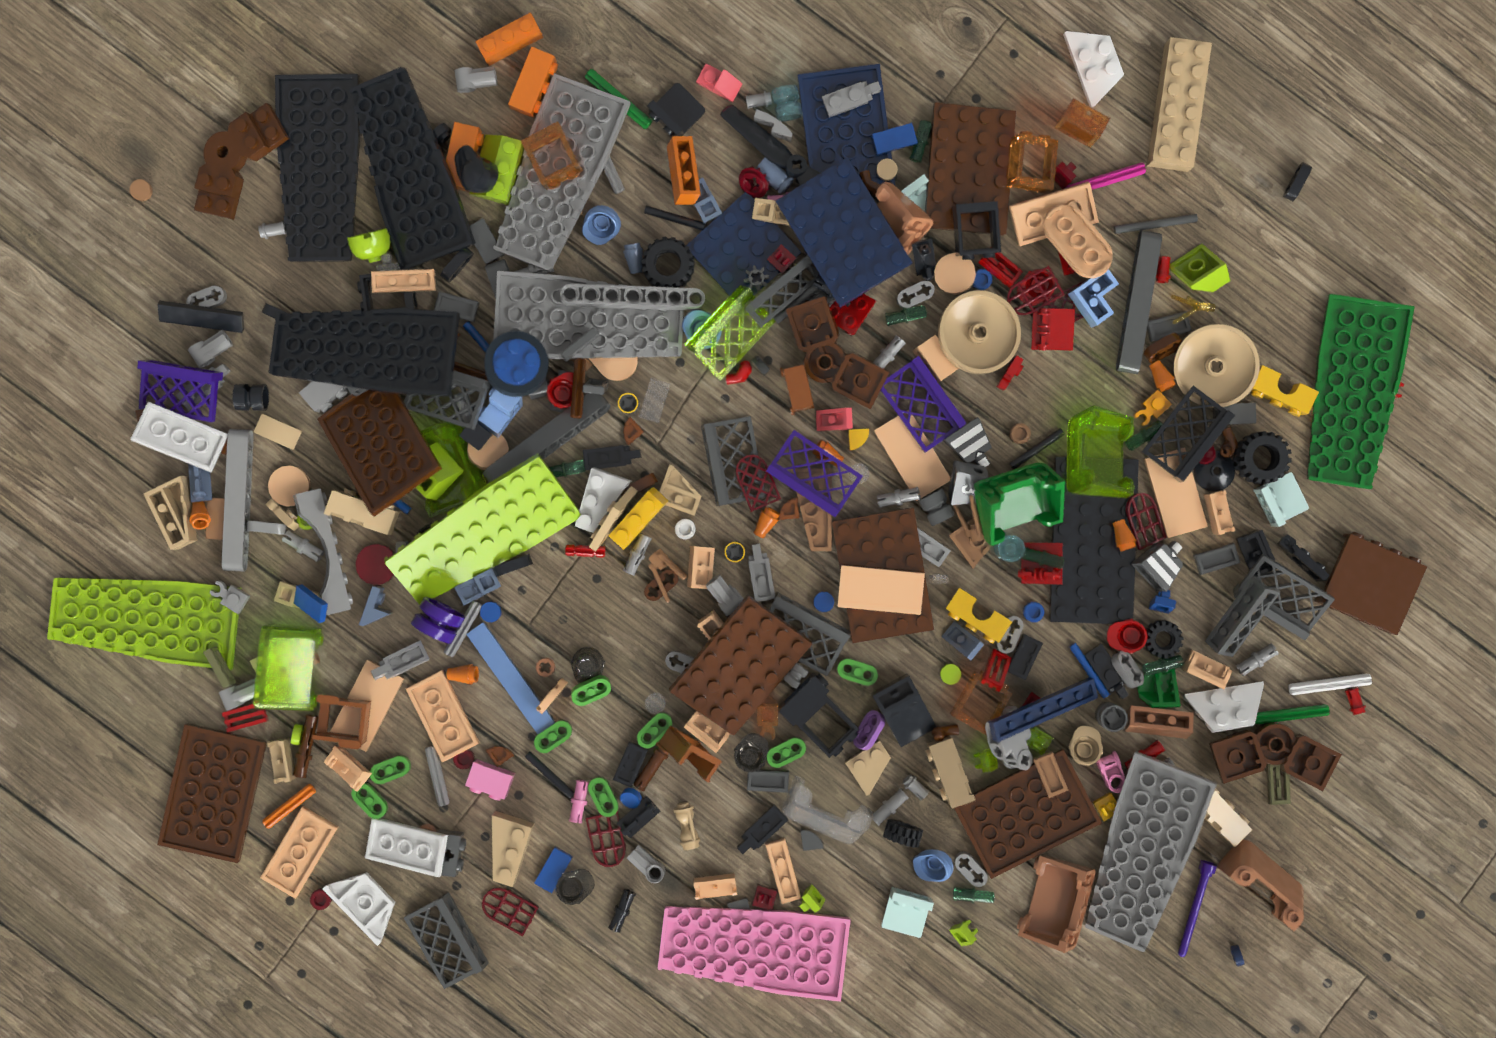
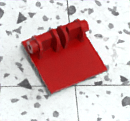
[830,294,876,336]
[1031,308,1075,351]
[1018,542,1063,584]

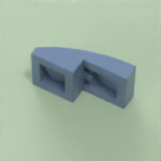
[694,178,722,223]
[454,568,501,606]

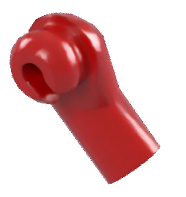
[725,360,752,385]

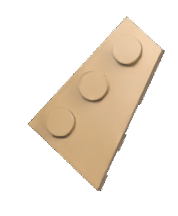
[589,486,638,552]

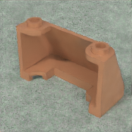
[876,182,933,254]
[1217,839,1304,932]
[1017,855,1096,953]

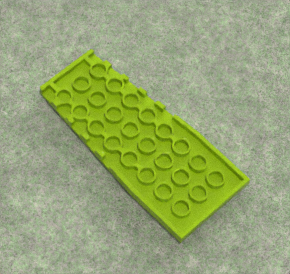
[385,453,581,605]
[47,578,242,670]

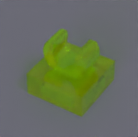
[1026,727,1053,755]
[973,748,998,773]

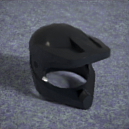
[454,145,498,193]

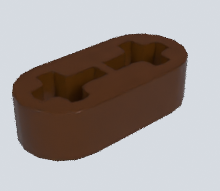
[1144,333,1183,363]
[621,473,658,496]
[644,569,679,601]

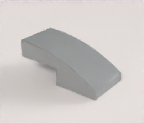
[754,109,793,142]

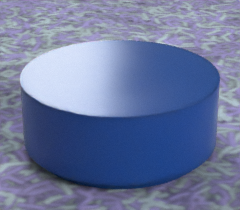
[972,269,992,291]
[813,591,834,612]
[480,601,502,622]
[1023,601,1044,622]
[620,788,642,808]

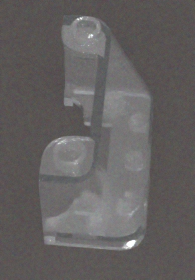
[782,775,874,844]

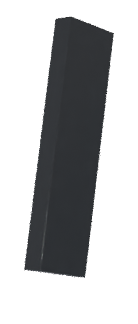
[157,300,244,333]

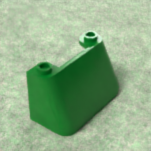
[974,463,1065,546]

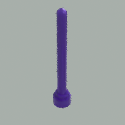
[1178,860,1217,957]

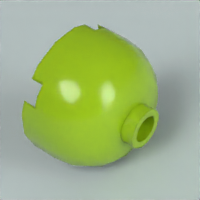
[347,228,391,263]

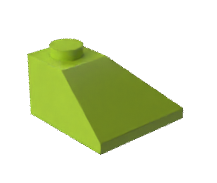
[1169,244,1231,292]

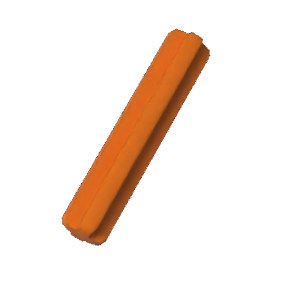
[262,784,316,829]

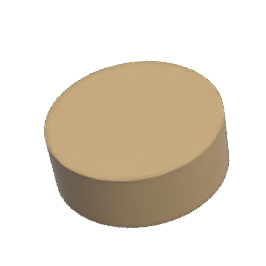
[876,159,898,181]

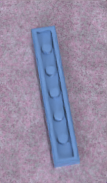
[466,622,555,734]

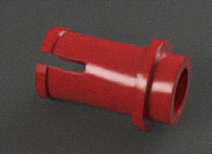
[1155,256,1171,283]
[1345,687,1366,715]

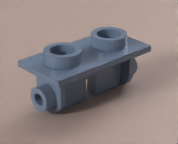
[188,464,212,503]

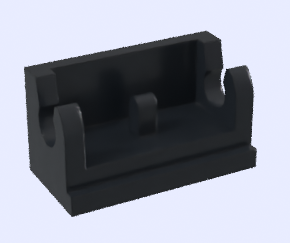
[1236,530,1277,575]

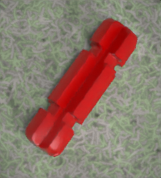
[565,545,606,558]

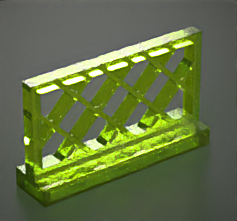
[685,285,776,381]

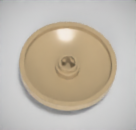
[938,291,1021,374]
[1173,324,1260,408]

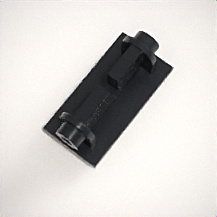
[912,238,936,281]
[616,796,661,838]

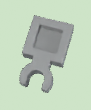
[210,581,250,614]

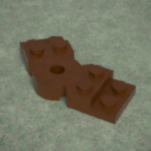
[194,102,289,220]
[786,296,890,409]
[1209,722,1342,791]

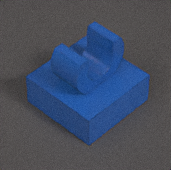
[1149,590,1176,614]

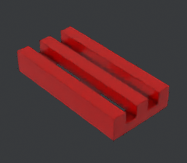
[978,247,1023,288]
[980,649,1012,692]
[222,701,269,733]

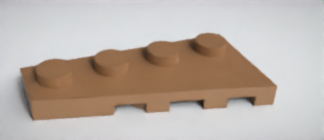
[791,468,832,551]
[948,514,1005,569]

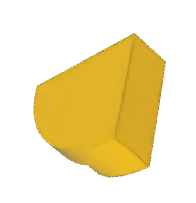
[848,429,869,451]

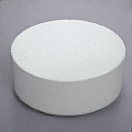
[675,519,696,539]

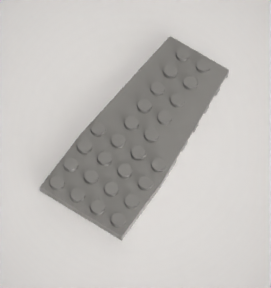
[493,73,631,272]
[493,271,684,359]
[1085,751,1217,952]

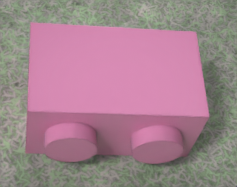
[465,759,515,801]

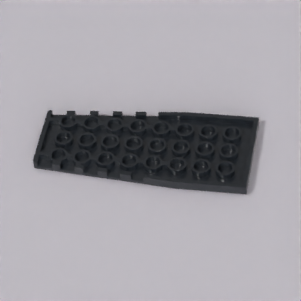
[349,67,476,269]
[275,74,360,262]
[269,309,460,397]

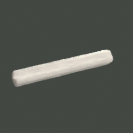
[1288,673,1372,695]

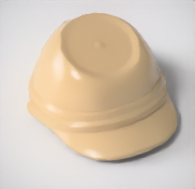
[1068,726,1103,766]

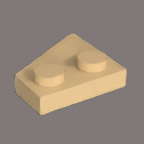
[659,464,702,516]
[845,740,891,796]

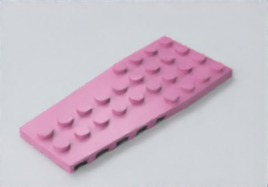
[658,906,850,1002]

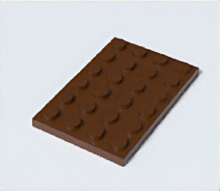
[925,102,1016,236]
[317,390,442,517]
[832,507,934,643]
[669,595,812,736]
[157,723,267,863]
[954,749,1102,879]

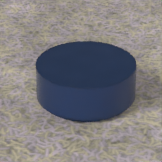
[1230,944,1245,967]

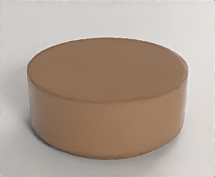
[130,179,153,201]
[1009,423,1031,444]

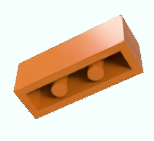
[475,12,543,66]
[508,46,558,118]
[446,122,484,192]
[667,136,701,205]

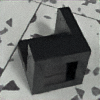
[459,422,493,450]

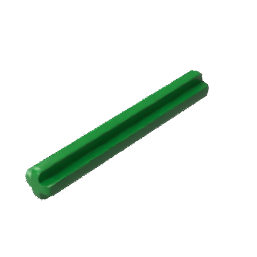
[585,69,652,130]
[1255,704,1330,724]

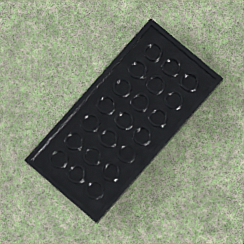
[1049,457,1139,624]

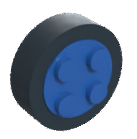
[484,331,548,397]

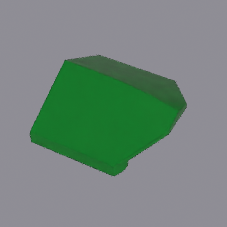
[1137,668,1181,708]

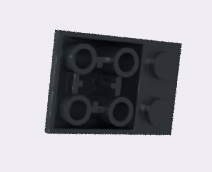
[871,674,936,747]

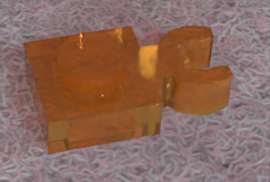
[757,704,778,740]

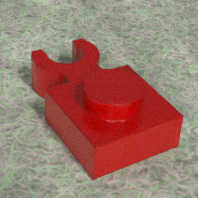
[996,355,1024,391]

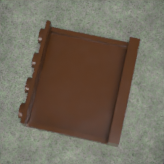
[1314,531,1427,636]

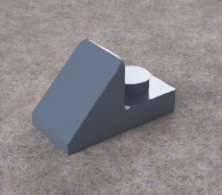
[359,585,393,626]
[941,621,984,660]

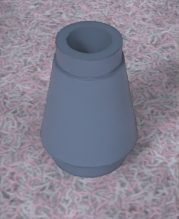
[623,243,643,274]

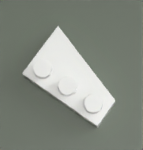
[575,467,631,533]

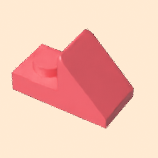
[696,64,742,103]
[816,408,853,431]

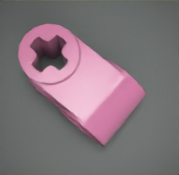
[1096,751,1126,793]

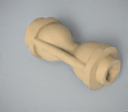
[673,802,701,850]

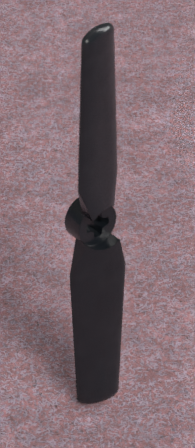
[720,105,820,186]

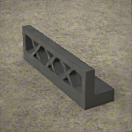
[745,255,820,327]
[1205,576,1280,657]

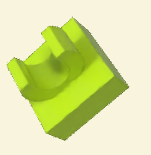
[799,885,826,913]
[949,920,978,946]

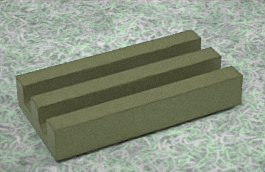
[203,647,236,688]
[1266,763,1291,805]

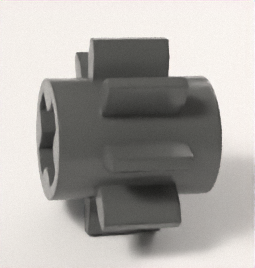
[744,265,769,292]

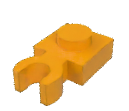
[1133,389,1172,426]

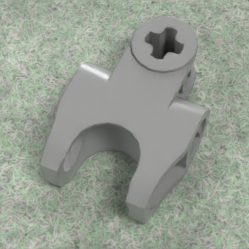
[985,706,1033,770]

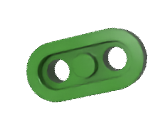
[837,658,878,686]
[571,675,611,706]
[637,712,673,748]
[534,720,572,753]
[767,737,806,768]
[370,755,411,784]
[588,777,619,817]
[352,782,388,819]

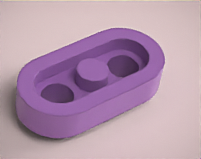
[853,710,885,750]

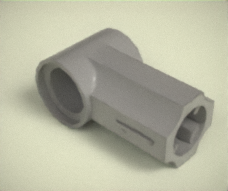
[454,66,497,93]
[188,330,233,368]
[706,574,742,618]
[218,678,264,711]
[627,845,666,883]

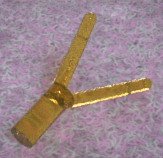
[1171,295,1216,324]

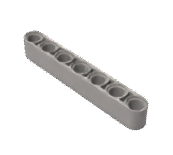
[560,284,705,311]
[222,429,254,572]

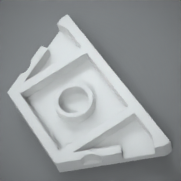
[1063,31,1124,109]
[1183,681,1264,733]
[323,872,395,946]

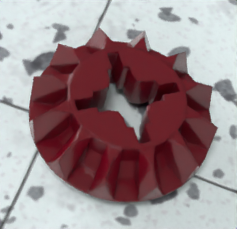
[739,166,770,198]

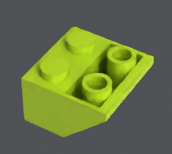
[416,442,464,500]

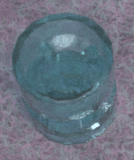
[771,85,803,121]
[994,535,1025,562]

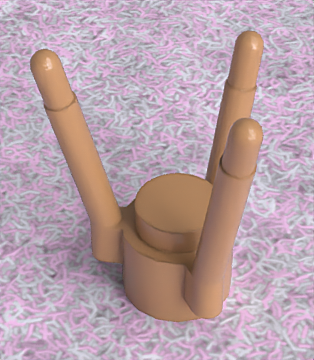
[952,495,984,542]
[648,549,687,603]

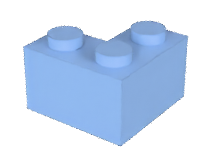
[1068,269,1119,328]
[478,387,523,438]

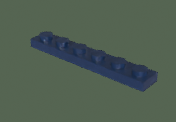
[988,677,1098,743]

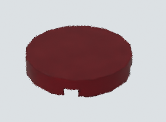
[355,544,395,585]

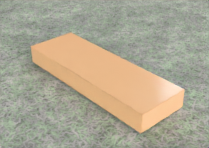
[371,269,436,293]
[765,838,802,904]

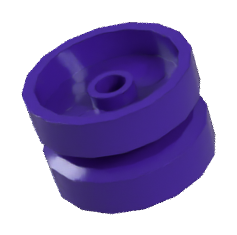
[411,597,465,644]

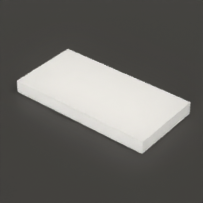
[131,402,228,473]
[365,818,448,877]

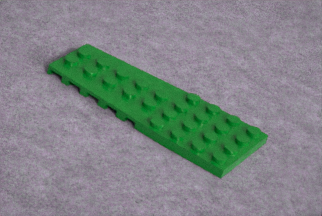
[1307,294,1415,490]

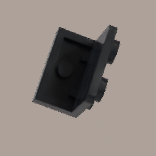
[647,83,705,137]

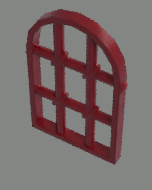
[1007,266,1065,315]
[1126,493,1167,550]
[585,811,626,867]
[482,887,539,936]

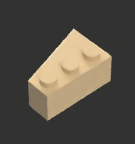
[144,476,197,550]
[324,488,400,535]
[925,736,975,809]
[1205,788,1252,847]
[492,811,535,887]

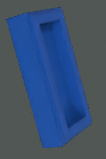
[872,123,918,155]
[294,584,328,623]
[534,846,573,893]

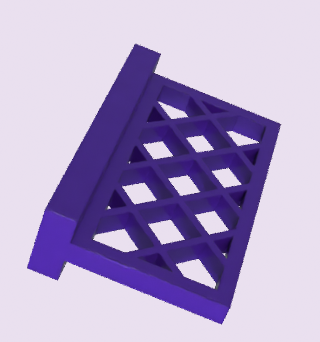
[881,356,967,453]
[137,360,223,422]
[766,430,863,517]

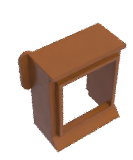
[780,364,814,416]
[312,694,371,749]
[656,725,722,783]

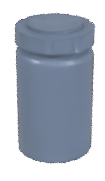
[756,157,794,195]

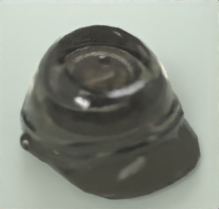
[570,647,605,684]
[734,733,769,773]
[555,869,595,905]

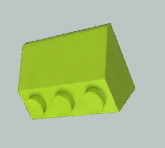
[469,135,525,205]

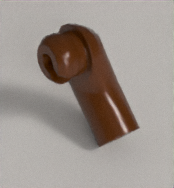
[859,170,881,197]
[1220,426,1238,458]
[932,724,959,741]

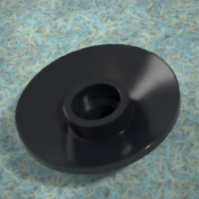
[1194,450,1235,492]

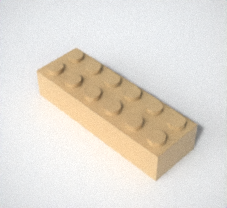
[1147,37,1212,172]

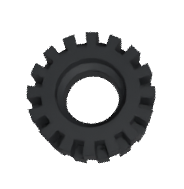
[1145,620,1184,658]
[883,819,923,848]

